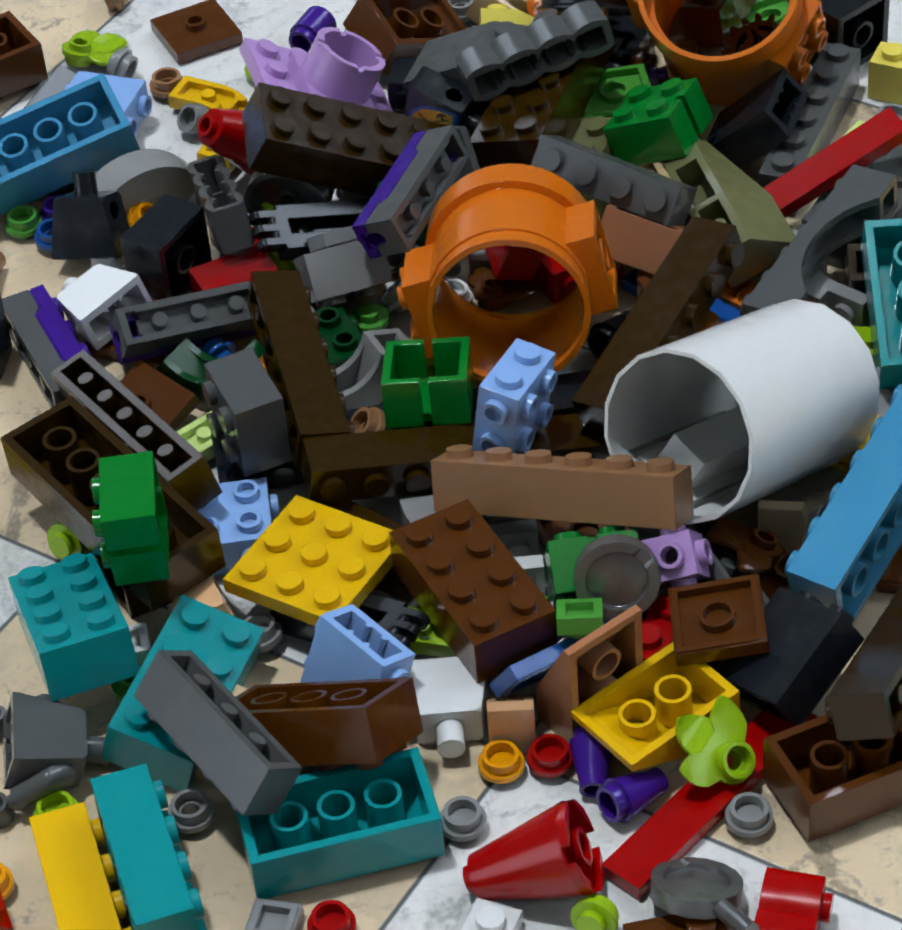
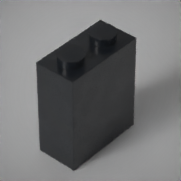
[706,68,809,170]
[718,587,864,726]

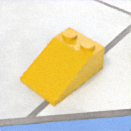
[570,642,740,772]

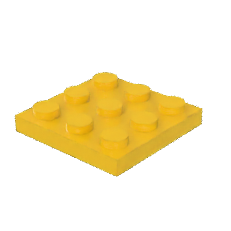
[223,495,393,626]

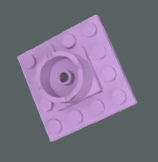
[239,27,394,113]

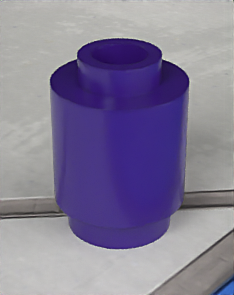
[289,6,337,52]

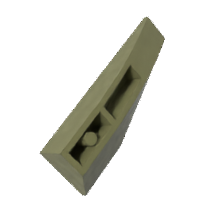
[662,135,796,289]

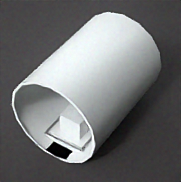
[604,299,879,525]

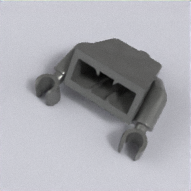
[0,692,109,829]

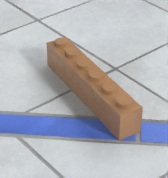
[430,444,694,530]

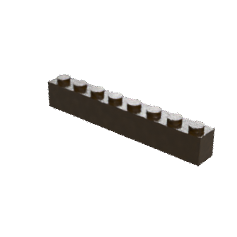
[301,413,610,503]

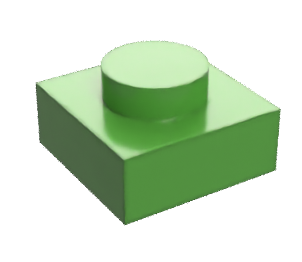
[556,597,603,639]

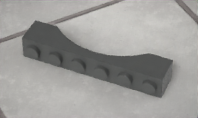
[740,164,898,316]

